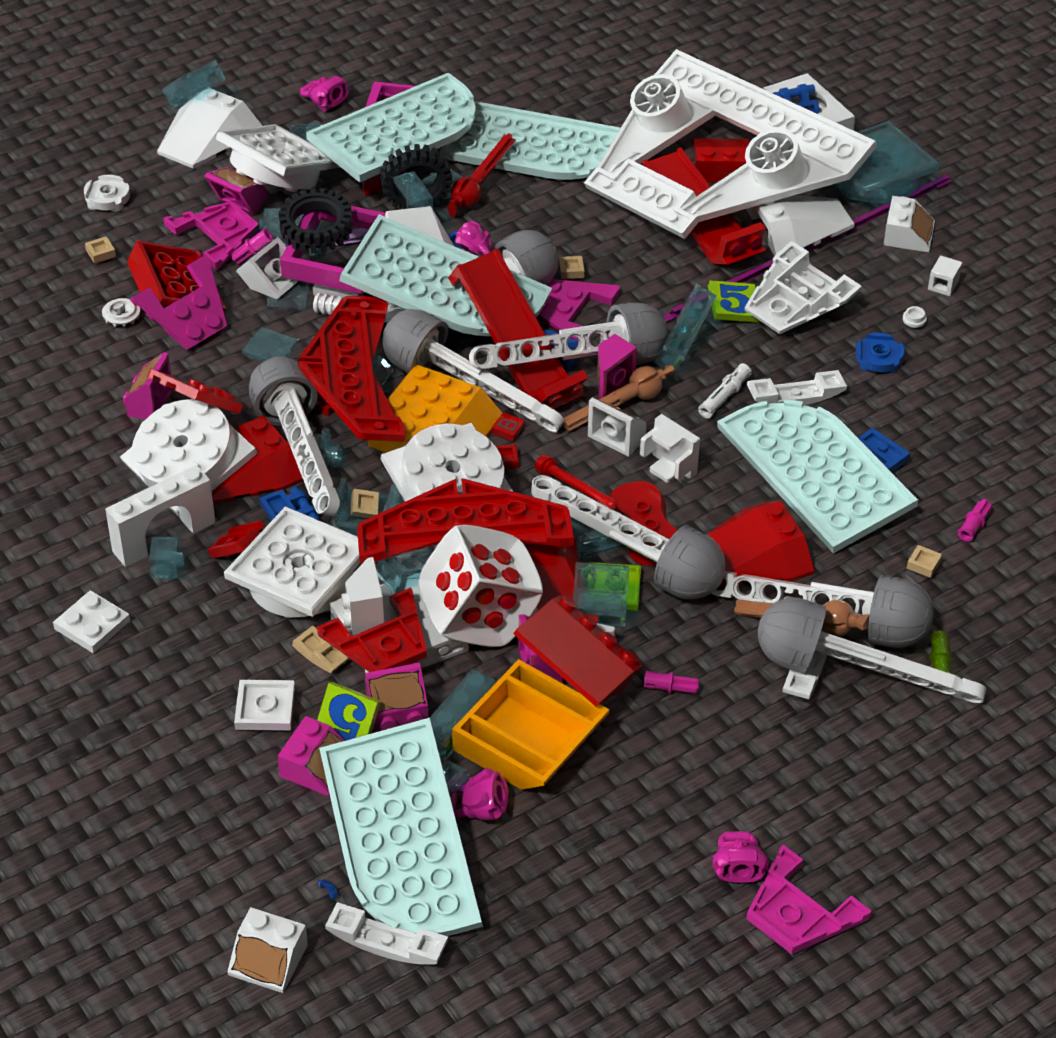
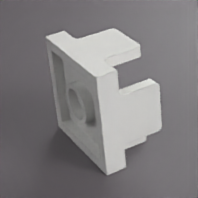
[640,414,700,483]

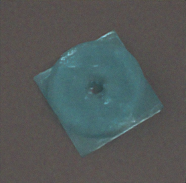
[833,121,940,204]

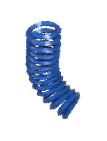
[318,880,339,900]

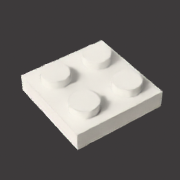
[53,590,130,654]
[234,680,295,730]

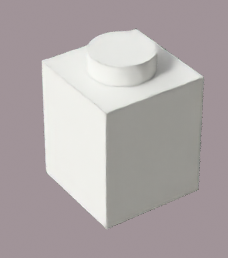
[928,255,962,296]

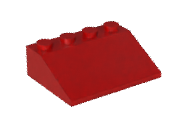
[693,138,753,183]
[127,240,226,321]
[513,594,643,707]

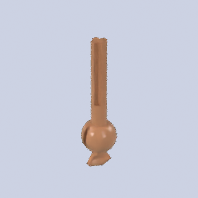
[562,364,675,432]
[734,599,870,637]

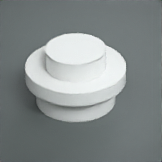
[902,306,927,328]

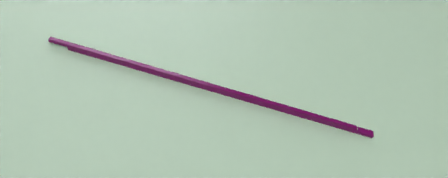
[663,175,952,322]

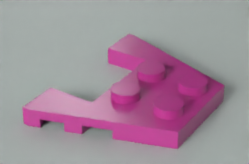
[163,201,260,270]
[130,255,227,350]
[536,279,621,341]
[746,844,872,954]

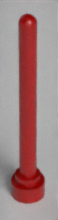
[535,454,618,509]

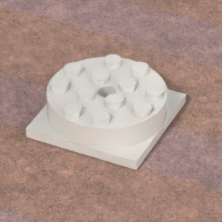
[216,124,340,192]
[120,398,258,518]
[381,423,513,502]
[224,507,360,618]

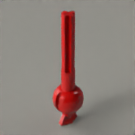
[447,133,516,218]

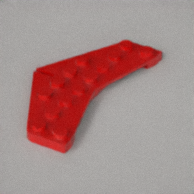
[298,296,406,442]
[357,478,574,563]

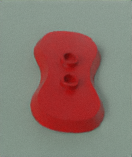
[608,481,677,566]

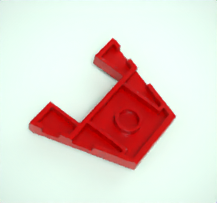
[147,368,243,414]
[317,587,427,672]

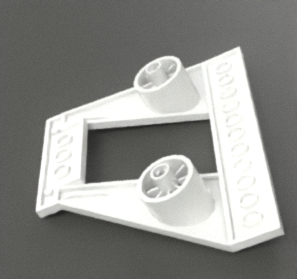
[584,49,877,239]

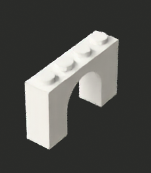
[763,73,855,130]
[105,465,215,567]

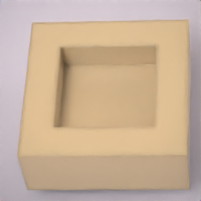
[85,236,116,263]
[559,256,584,279]
[350,489,379,518]
[906,545,942,578]

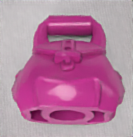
[300,76,349,113]
[455,221,493,257]
[449,768,509,820]
[712,831,769,883]

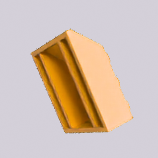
[368,364,502,453]
[452,659,609,789]

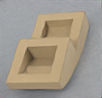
[292,626,350,673]

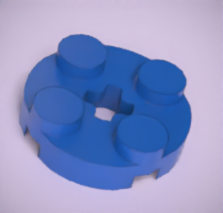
[855,333,904,373]

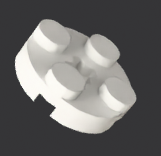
[84,175,130,212]

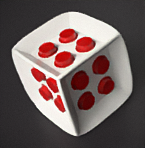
[419,525,543,647]

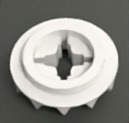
[102,298,140,327]

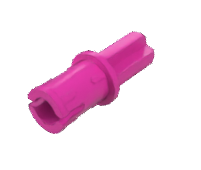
[231,228,274,264]
[958,499,992,542]
[644,671,699,694]

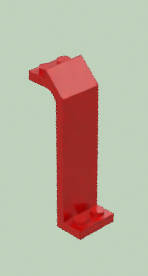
[642,147,766,264]
[448,248,588,409]

